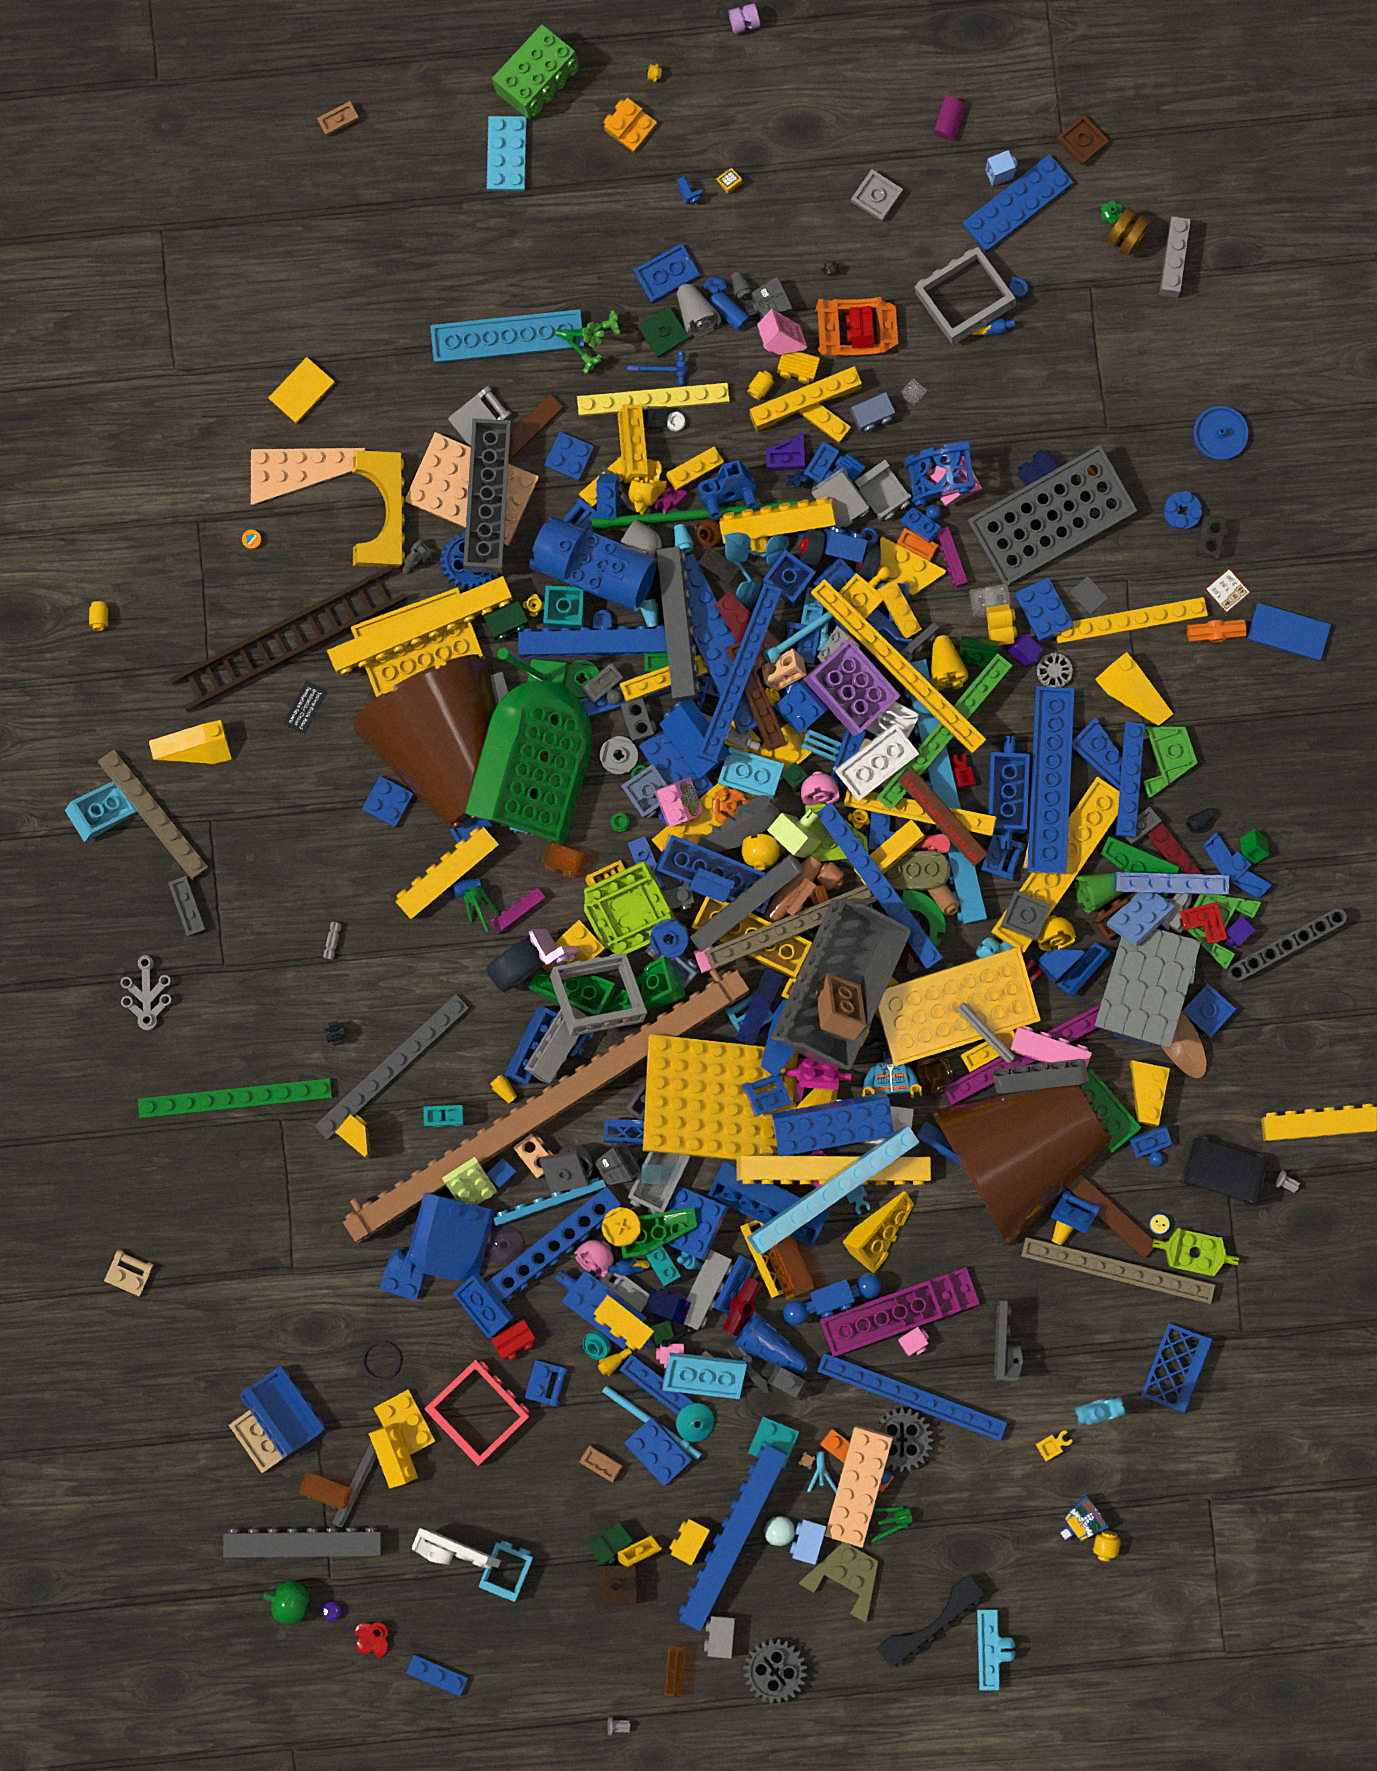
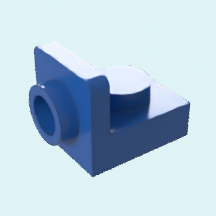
[677,177,703,205]

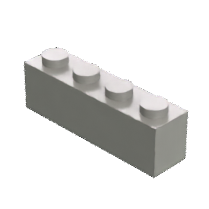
[1159,217,1190,298]
[524,1005,588,1084]
[677,1250,733,1331]

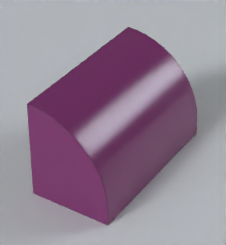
[934,95,966,142]

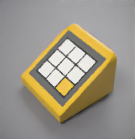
[716,168,742,194]

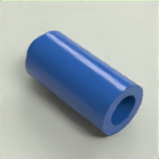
[709,292,750,331]

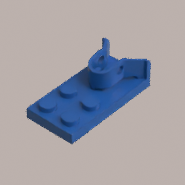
[832,609,913,671]

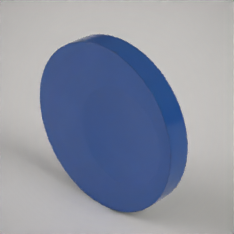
[1193,406,1248,461]

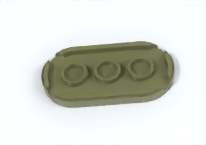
[884,851,951,891]

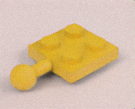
[839,565,891,620]

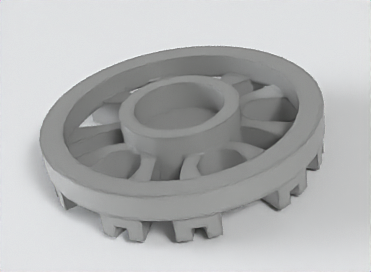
[1037,653,1073,687]

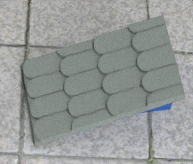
[1095,929,1201,1048]

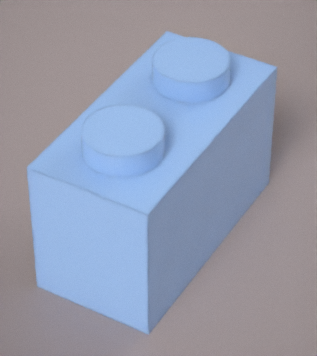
[985,150,1017,187]
[790,1520,826,1565]

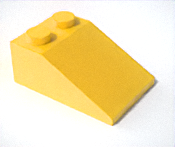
[542,920,606,972]

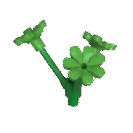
[556,310,620,374]

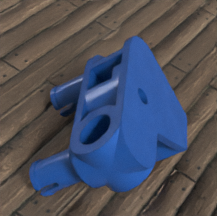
[698,460,758,519]

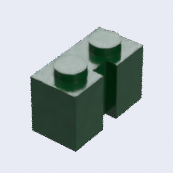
[484,601,529,641]
[588,1521,633,1565]

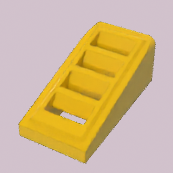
[585,860,625,886]

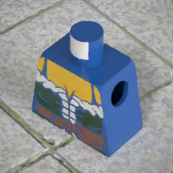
[1059,1496,1109,1541]

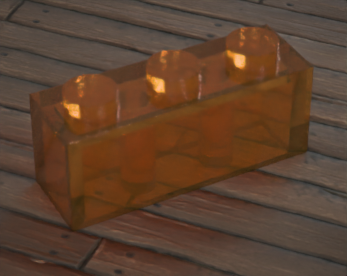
[766,1235,814,1300]

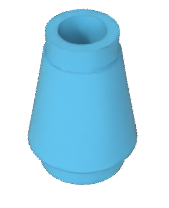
[674,524,694,553]
[640,599,659,627]

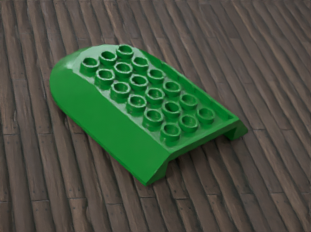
[464,680,593,847]

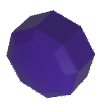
[322,1602,341,1621]

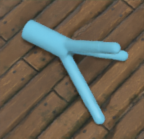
[807,1452,838,1493]

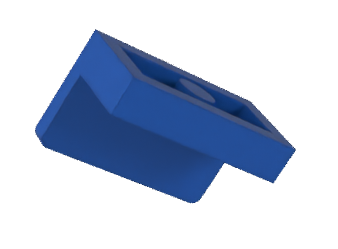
[689,868,735,903]

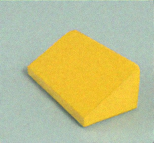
[617,1535,661,1567]

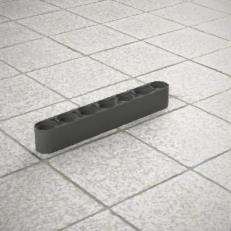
[689,853,804,952]
[1227,909,1347,983]

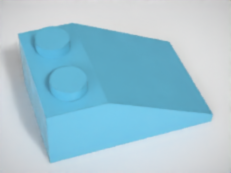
[65,781,137,842]

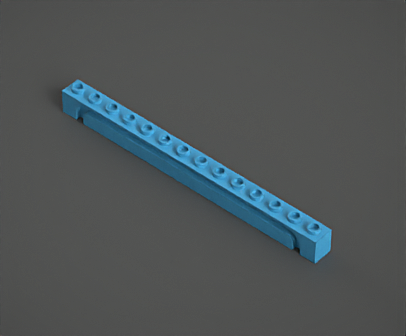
[904,659,987,926]

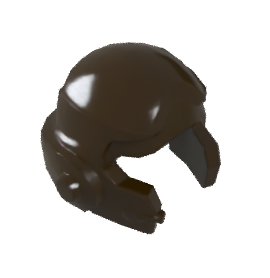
[917,1056,955,1094]

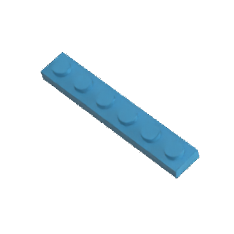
[493,1177,606,1226]

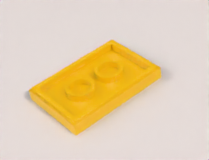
[269,357,335,424]

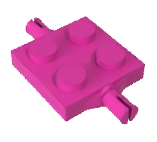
[785,1058,851,1090]

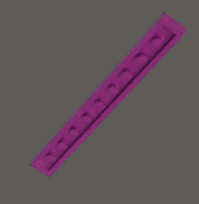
[945,1004,1101,1105]

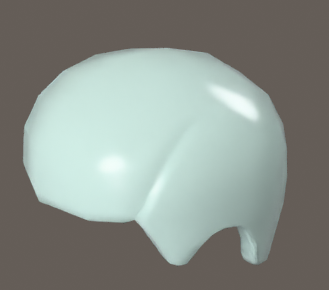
[764,1516,796,1546]

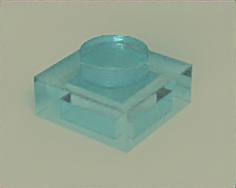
[641,1164,662,1185]

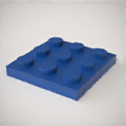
[666,1186,728,1261]

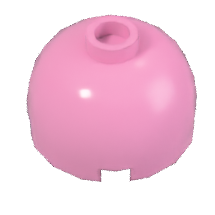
[801,772,839,805]
[575,1240,614,1278]

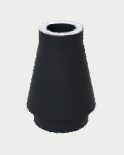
[1186,808,1215,834]

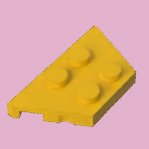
[880,537,946,597]

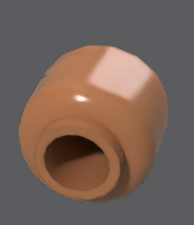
[816,862,844,890]

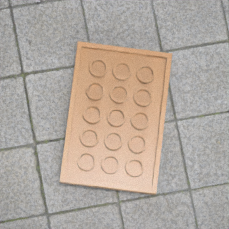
[404,432,539,547]

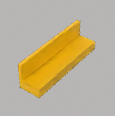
[854,820,926,885]

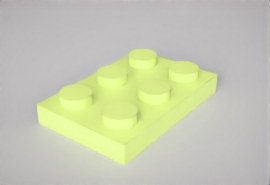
[442,1157,498,1205]

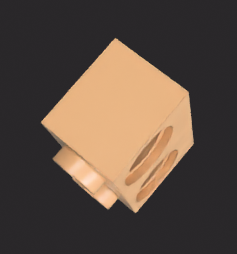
[762,649,807,691]
[513,1133,553,1179]

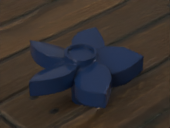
[786,471,808,488]

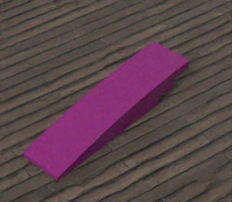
[820,1267,980,1357]

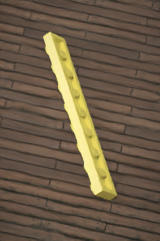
[577,383,729,417]

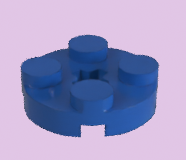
[1164,491,1202,530]
[650,919,689,958]

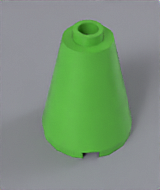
[1074,873,1124,913]

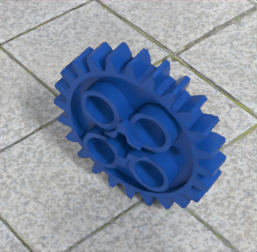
[440,532,498,591]

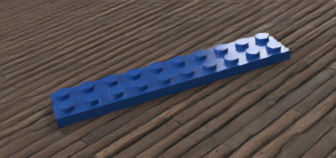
[684,554,758,735]
[1027,686,1074,875]

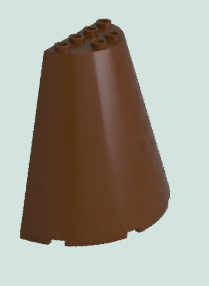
[353,654,499,829]
[932,1084,1112,1246]

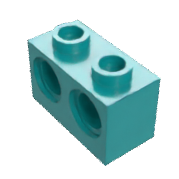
[423,1105,464,1128]
[645,1246,681,1287]

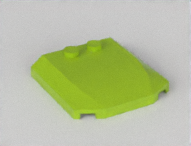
[584,860,676,955]

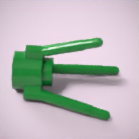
[463,886,500,933]
[870,1506,912,1543]

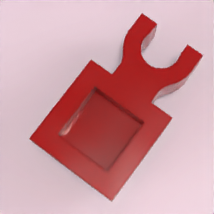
[950,754,975,788]

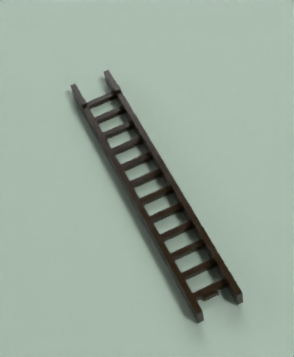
[169,566,407,712]

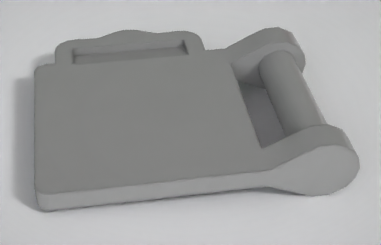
[448,386,512,447]

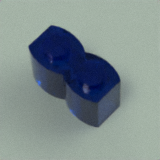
[1017,450,1061,486]

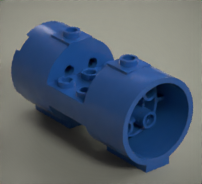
[530,516,658,612]

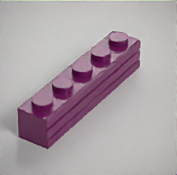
[936,527,967,588]
[491,888,546,934]

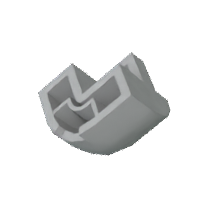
[620,520,662,558]

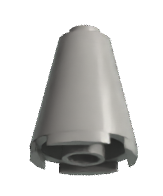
[677,284,721,338]

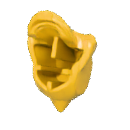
[629,459,667,514]

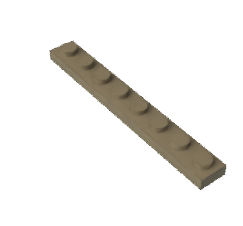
[98,750,208,879]

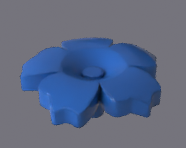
[703,277,727,294]

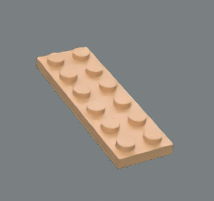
[825,1425,893,1548]

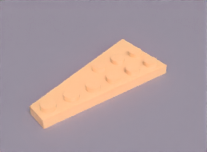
[251,448,365,506]

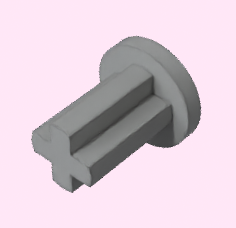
[1275,1171,1300,1193]
[608,1717,630,1735]

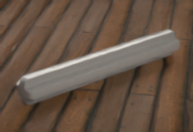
[957,1003,1015,1063]

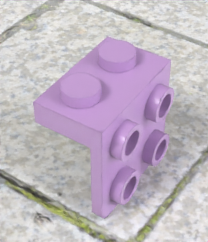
[529,929,580,965]

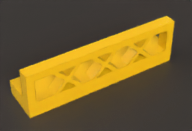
[618,404,648,483]
[740,1220,793,1298]

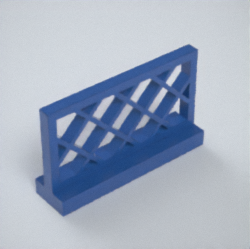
[1141,1323,1213,1414]

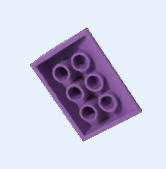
[804,638,900,736]

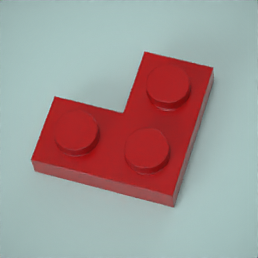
[1179,902,1227,944]

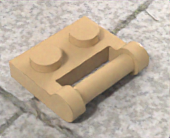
[104,1249,154,1297]

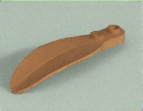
[1161,1011,1206,1078]

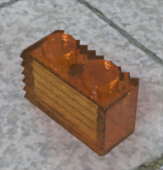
[541,841,586,879]

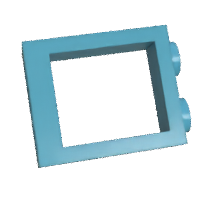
[479,1540,533,1602]

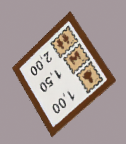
[1203,566,1253,616]

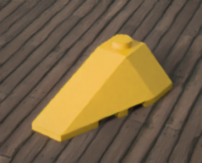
[149,720,232,765]
[843,1191,914,1273]

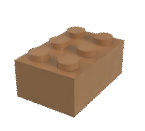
[815,973,866,1041]

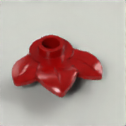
[354,1622,388,1658]

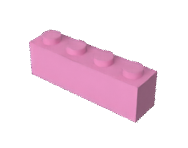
[1010,1026,1092,1067]

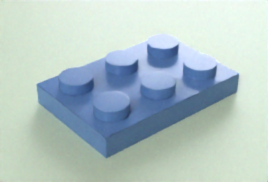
[1107,893,1175,947]

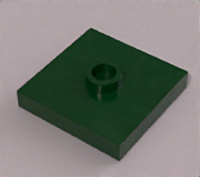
[637,306,689,358]

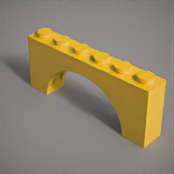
[352,450,405,568]

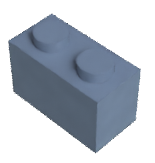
[851,392,895,432]

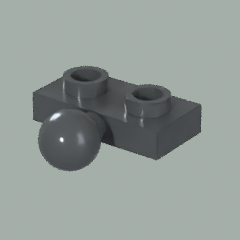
[581,663,623,705]
[1125,807,1162,845]

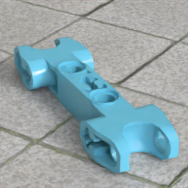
[1074,1397,1126,1425]

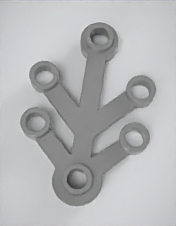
[120,955,172,1030]

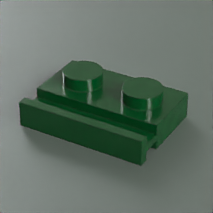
[959,636,1000,667]

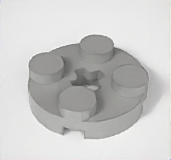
[600,736,638,775]

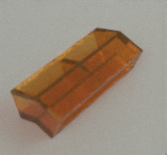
[299,1472,352,1510]
[664,1645,686,1697]

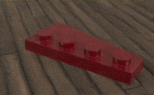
[714,591,781,671]

